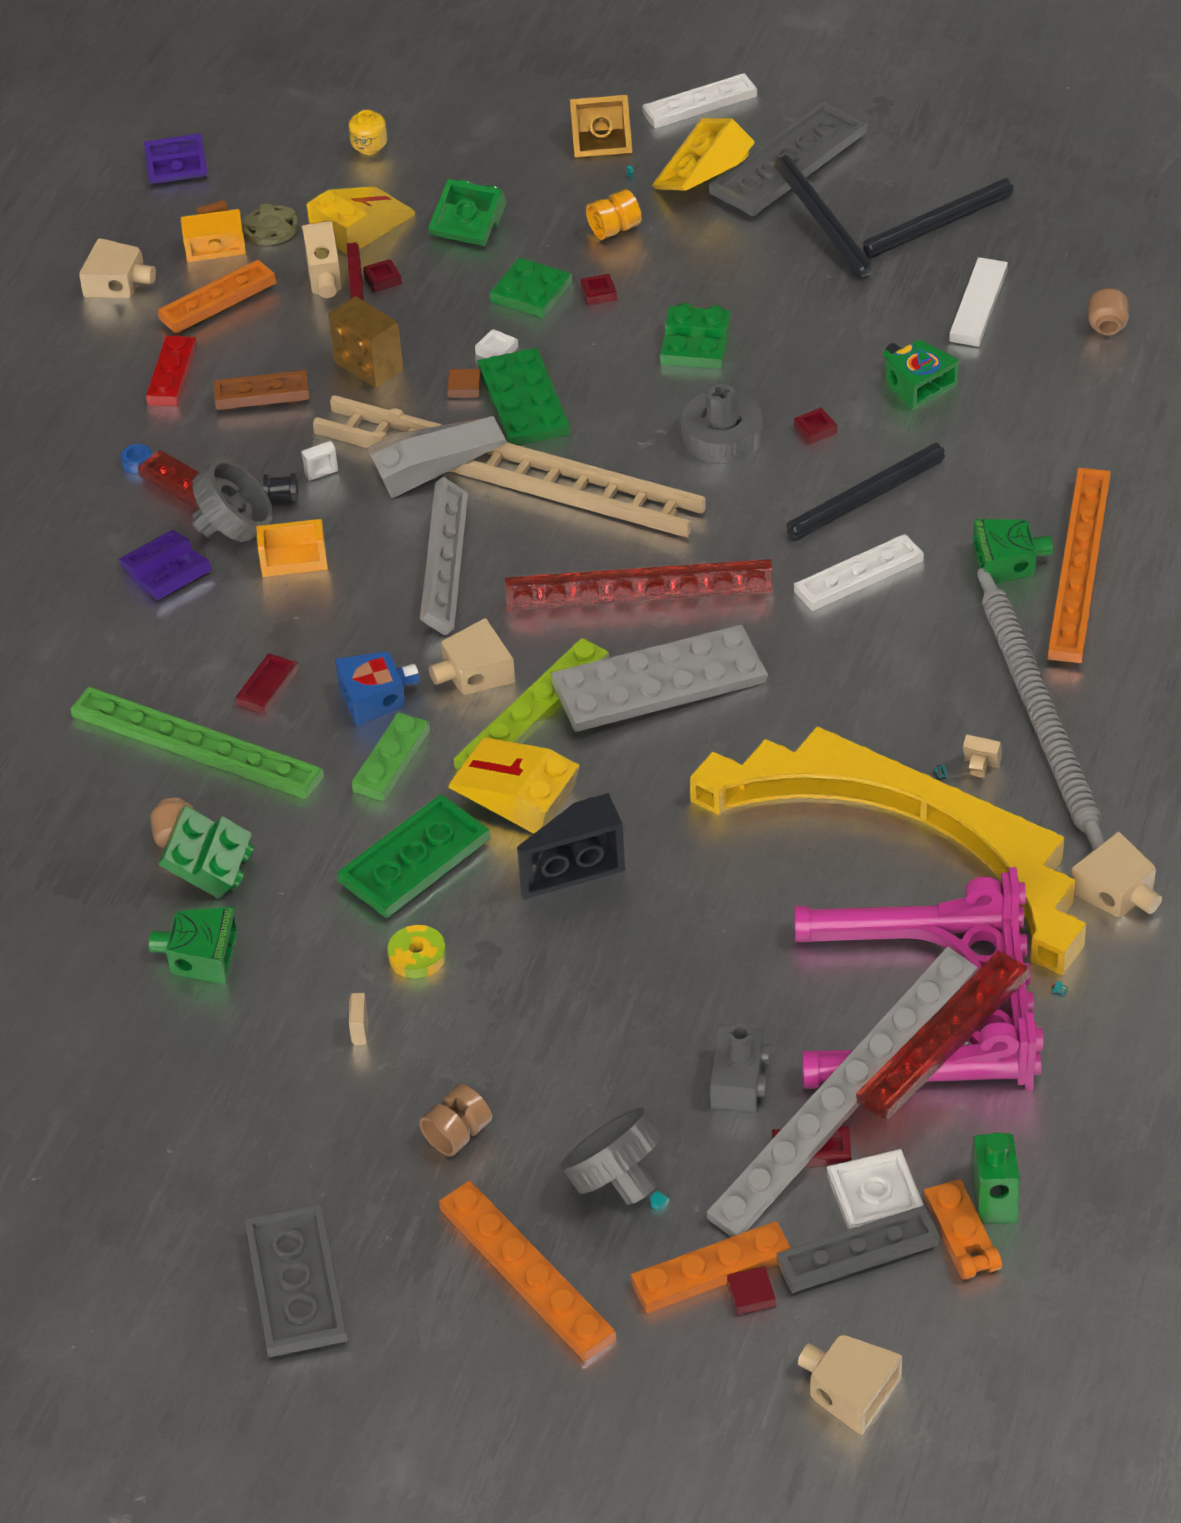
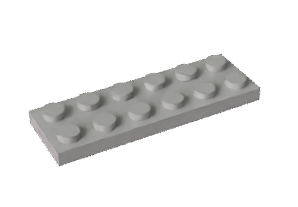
[551,624,768,732]

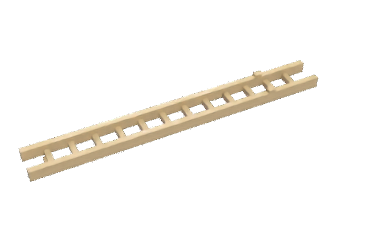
[313,395,706,538]

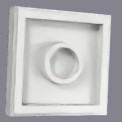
[827,1149,923,1230]

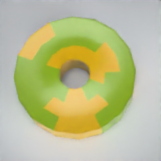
[387,925,447,979]

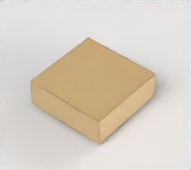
[349,993,368,1046]

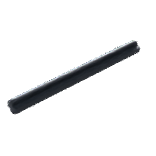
[775,155,873,278]
[863,178,1014,257]
[786,443,945,539]

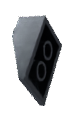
[517,793,625,900]

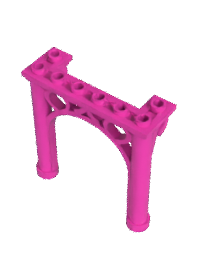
[794,867,1043,1090]

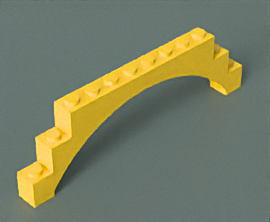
[690,726,1087,976]

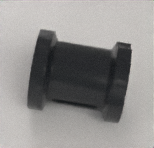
[263,473,298,503]

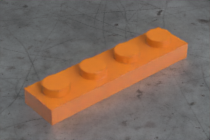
[158,260,276,334]
[631,1221,791,1314]

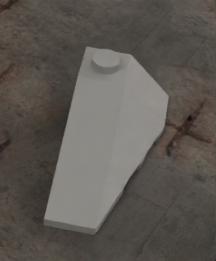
[367,416,507,498]

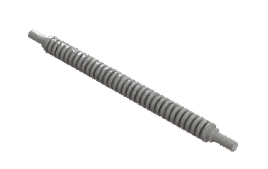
[977,568,1105,851]

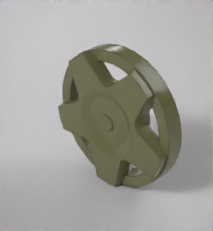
[243,203,299,246]

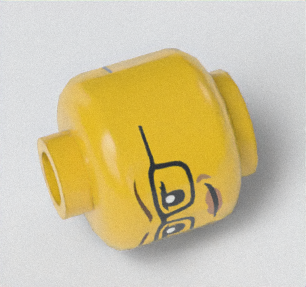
[349,110,388,155]

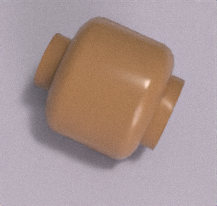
[1088,288,1129,335]
[150,797,195,848]

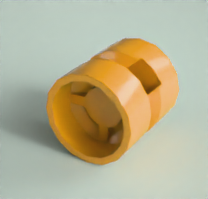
[586,189,641,240]

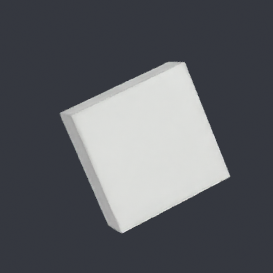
[475,329,518,358]
[301,441,338,481]

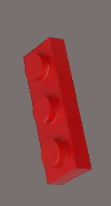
[146,335,197,407]

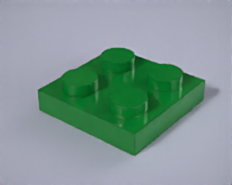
[490,258,572,318]

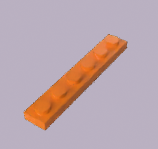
[439,1180,616,1362]

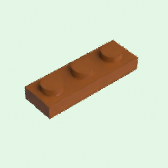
[213,370,309,410]

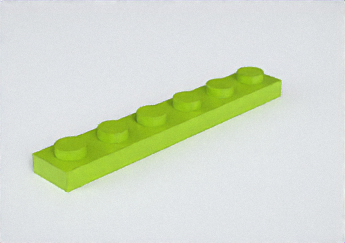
[454,638,609,770]

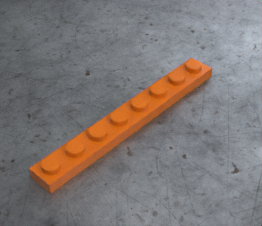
[1048,468,1111,663]

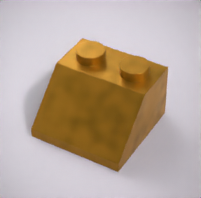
[569,95,633,158]

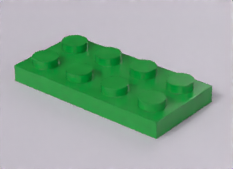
[477,347,570,446]
[337,794,491,918]

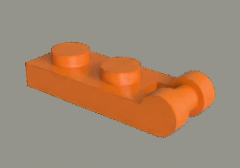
[924,1178,1002,1280]

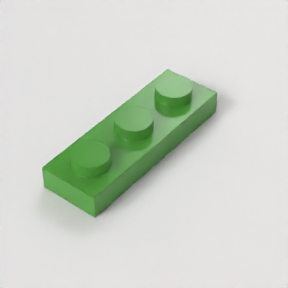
[351,712,430,801]

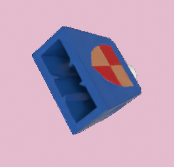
[335,651,420,726]

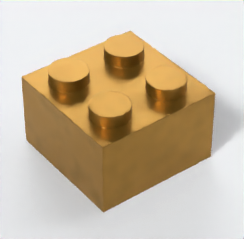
[328,296,403,388]

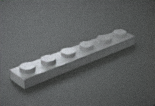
[420,476,468,636]

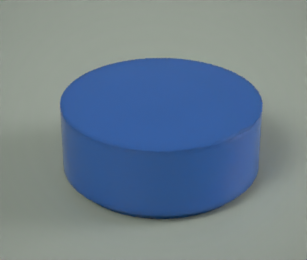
[120,444,153,473]

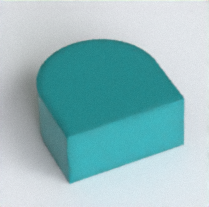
[650,1190,669,1210]

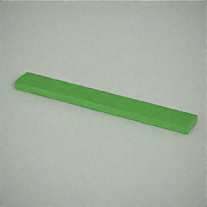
[70,687,324,800]

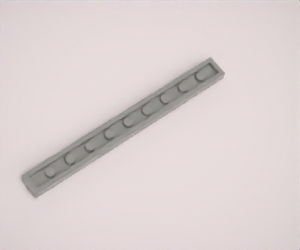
[707,946,978,1237]

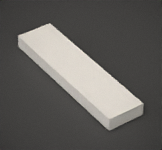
[642,73,757,129]
[949,257,1008,347]
[794,534,924,611]

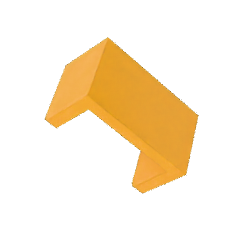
[180,209,246,262]
[256,519,328,577]

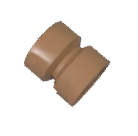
[419,1084,492,1157]

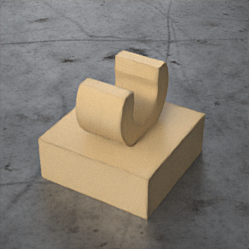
[963,734,1002,779]

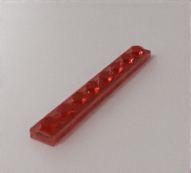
[505,559,772,610]

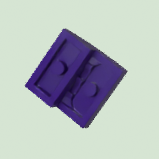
[144,133,208,184]
[119,530,212,600]

